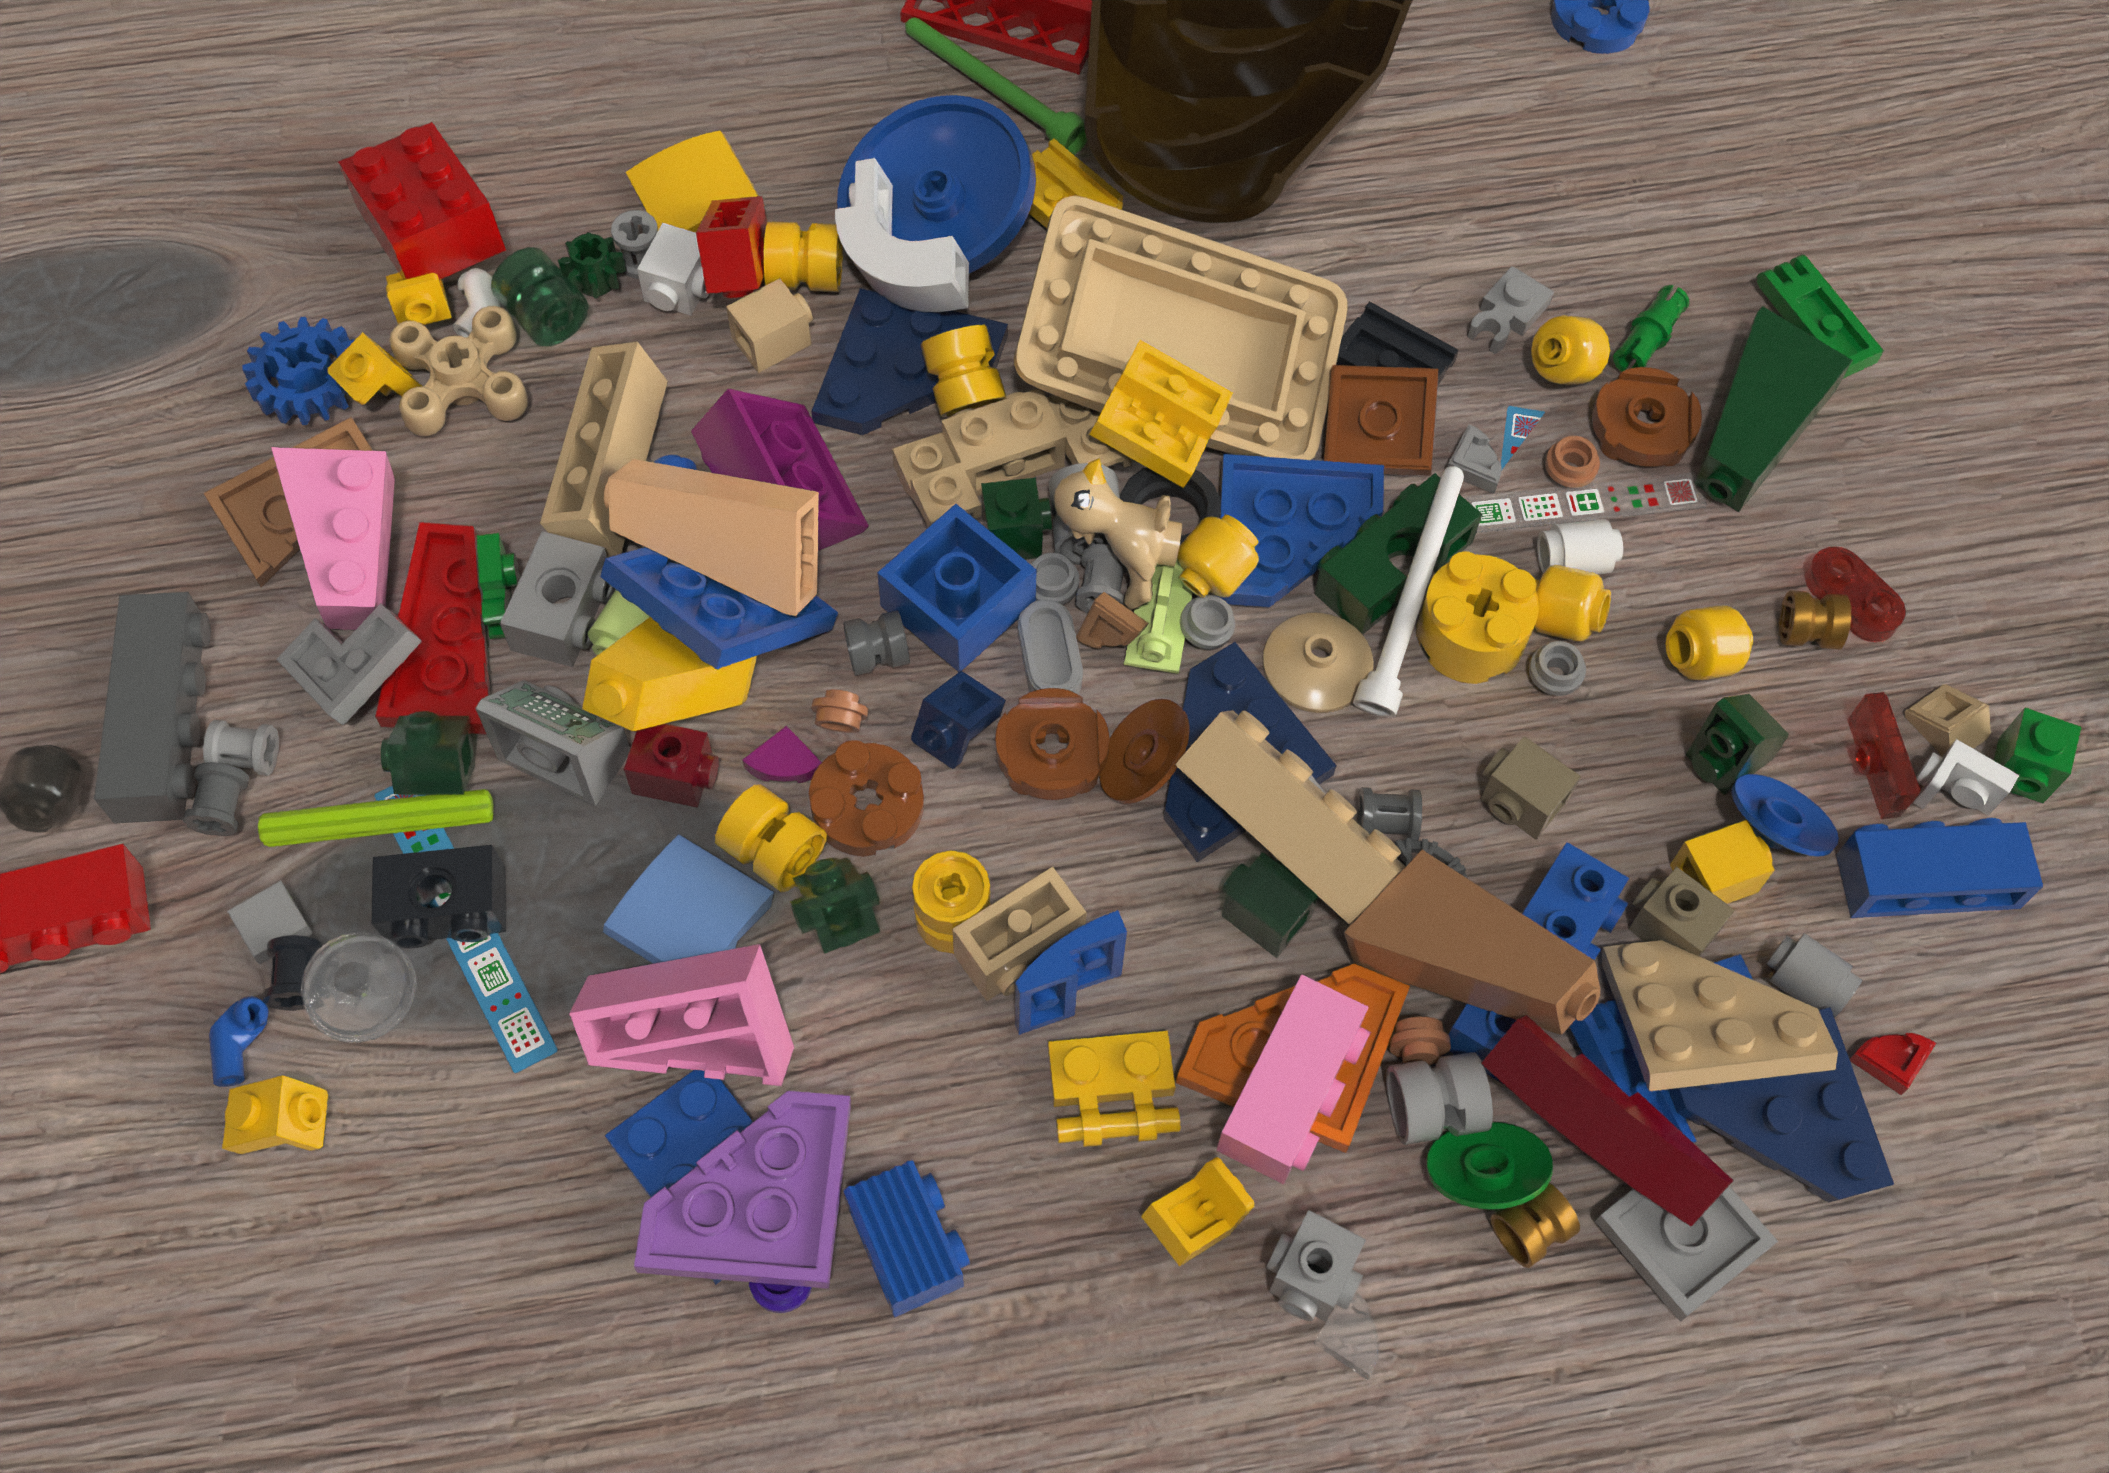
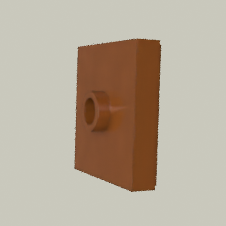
[1324,365,1438,476]

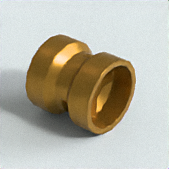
[1779,590,1851,650]
[1491,1183,1580,1268]

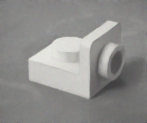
[1913,739,2019,816]

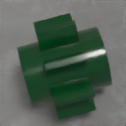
[558,232,626,299]

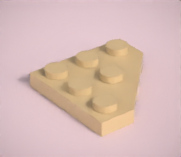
[1602,940,1838,1091]

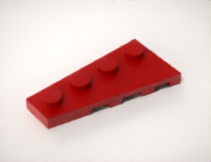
[375,522,490,735]

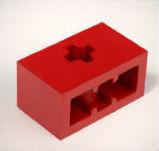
[696,196,767,298]

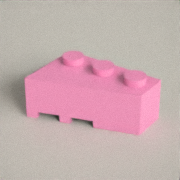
[271,447,395,630]
[569,944,794,1086]

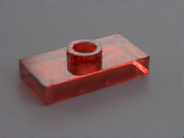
[1847,692,1921,820]

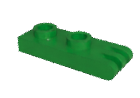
[1757,255,1884,379]

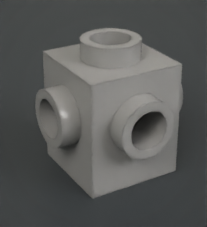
[1266,1210,1366,1322]

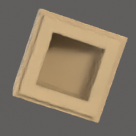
[1905,684,1991,756]

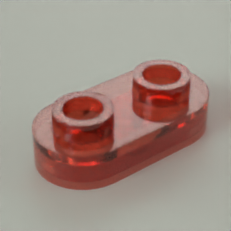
[1805,547,1906,642]

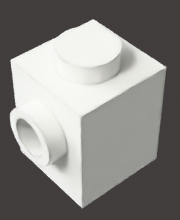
[637,223,709,316]

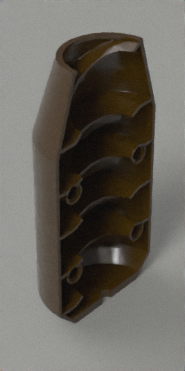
[1084,0,1412,223]

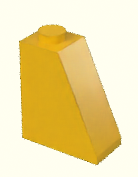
[582,617,757,731]

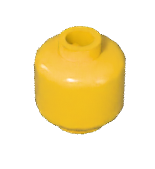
[1531,315,1610,385]
[1177,514,1259,598]
[1534,565,1611,642]
[1665,605,1753,680]

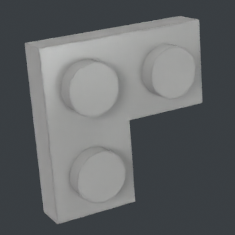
[276,603,422,725]

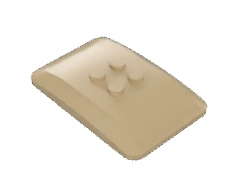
[1014,196,1348,460]

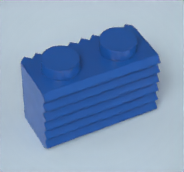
[843,1160,970,1318]

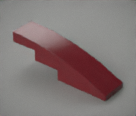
[1481,1015,1734,1226]

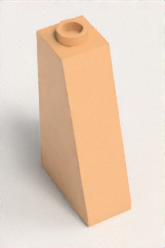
[604,459,819,616]

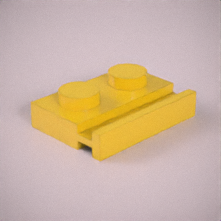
[1029,138,1123,228]

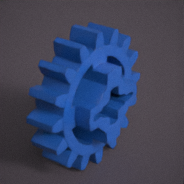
[242,316,354,425]

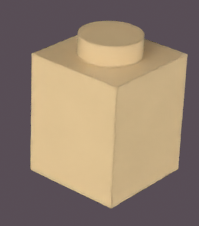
[726,278,813,373]

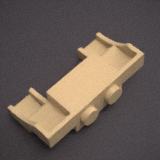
[892,388,1132,527]

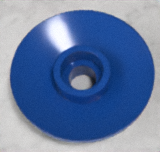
[1731,774,1839,856]

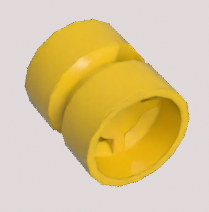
[764,221,843,292]
[920,325,1007,418]
[715,784,827,893]
[912,850,991,954]

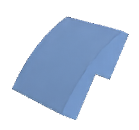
[603,835,774,964]

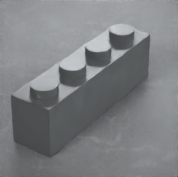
[94,592,211,824]

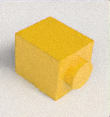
[1670,820,1775,904]

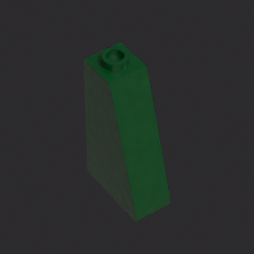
[1694,306,1853,512]

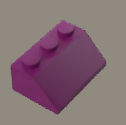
[691,388,869,551]

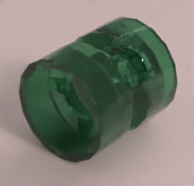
[491,247,589,346]

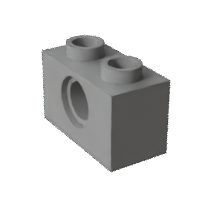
[500,531,614,667]

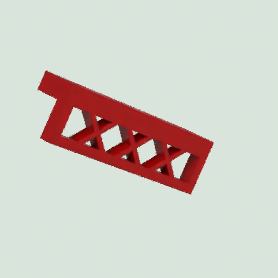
[900,0,1092,75]

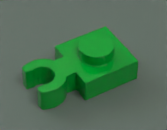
[477,533,520,639]

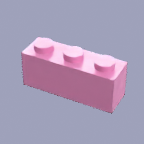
[1216,974,1371,1185]

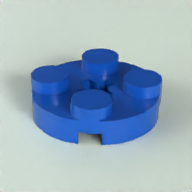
[1551,0,1650,54]

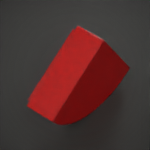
[1849,1033,1936,1095]

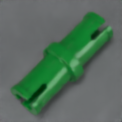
[1613,285,1690,372]

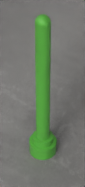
[905,17,1087,155]

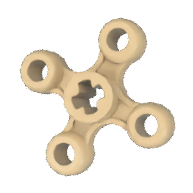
[390,306,528,436]

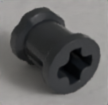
[263,935,323,1011]

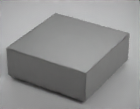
[227,881,313,964]

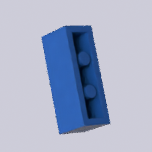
[1836,818,2043,918]

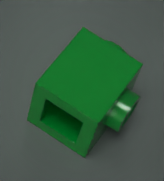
[1993,707,2081,804]

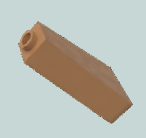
[1344,850,1600,1035]

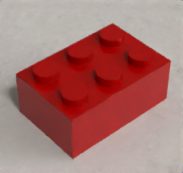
[338,122,506,280]

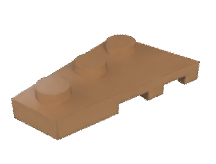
[203,417,373,587]

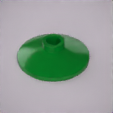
[1427,1122,1553,1209]

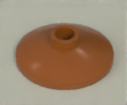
[1099,699,1190,804]

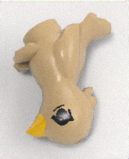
[1054,458,1182,610]

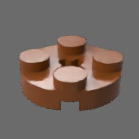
[1592,367,1702,467]
[995,688,1109,800]
[809,740,924,857]

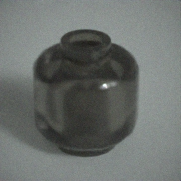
[0,745,85,833]

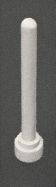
[1353,466,1464,718]

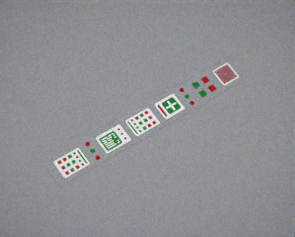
[1463,472,1707,533]

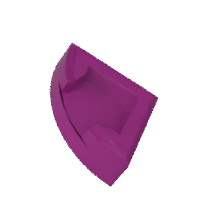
[742,726,822,783]

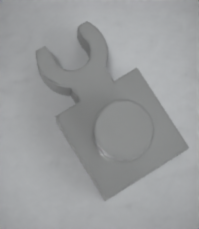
[1468,266,1554,354]

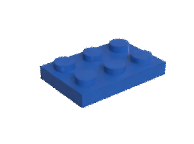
[605,1070,753,1285]

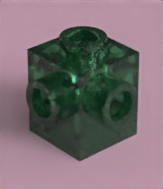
[789,857,880,954]

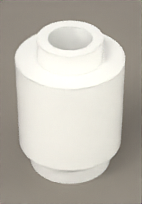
[1537,519,1623,574]

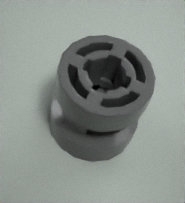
[843,610,910,676]

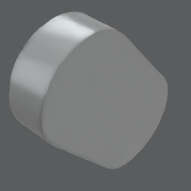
[1018,600,1083,694]

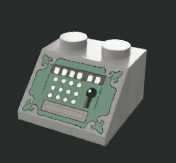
[475,680,630,806]

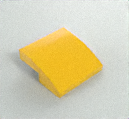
[625,130,765,233]
[1089,340,1233,488]

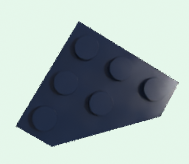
[811,288,1008,435]
[1164,642,1337,862]
[1669,1007,1895,1203]

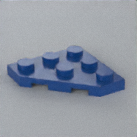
[1217,454,1384,607]
[600,547,838,669]

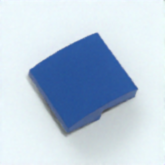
[1015,910,1127,1035]

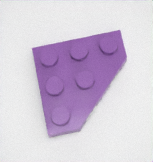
[634,1091,851,1289]

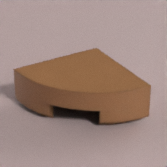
[1076,592,1149,649]

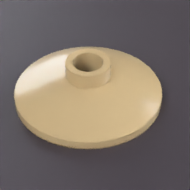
[1263,613,1373,713]

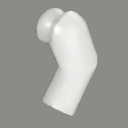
[453,268,501,338]

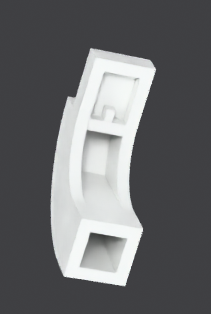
[835,158,969,312]

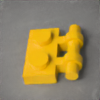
[1048,1031,1181,1147]

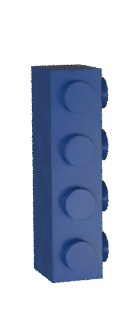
[1449,842,1629,1084]

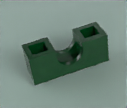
[1314,473,1482,635]

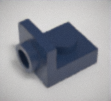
[911,671,1006,769]

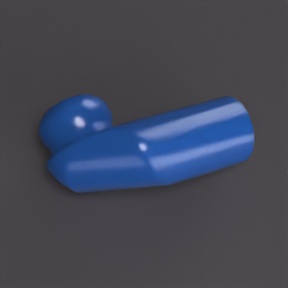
[209,996,269,1087]

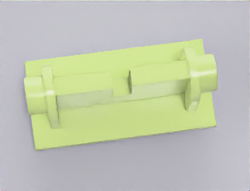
[1124,560,1193,674]

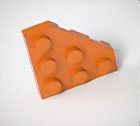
[1176,964,1410,1153]

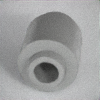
[1766,933,1863,1018]

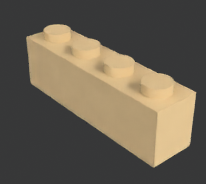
[540,342,668,557]
[1175,710,1405,925]

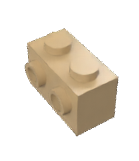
[953,867,1087,1001]

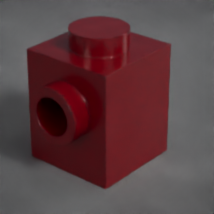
[624,724,719,808]

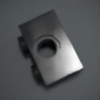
[371,845,506,949]

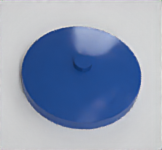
[837,95,1036,274]

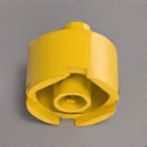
[1416,551,1539,684]

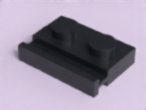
[1336,301,1459,385]

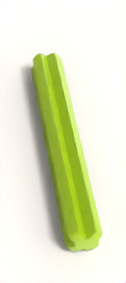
[258,789,494,847]

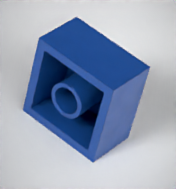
[877,504,1037,672]

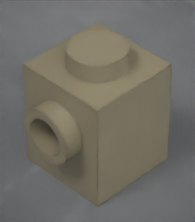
[1481,736,1581,840]
[1629,866,1735,956]

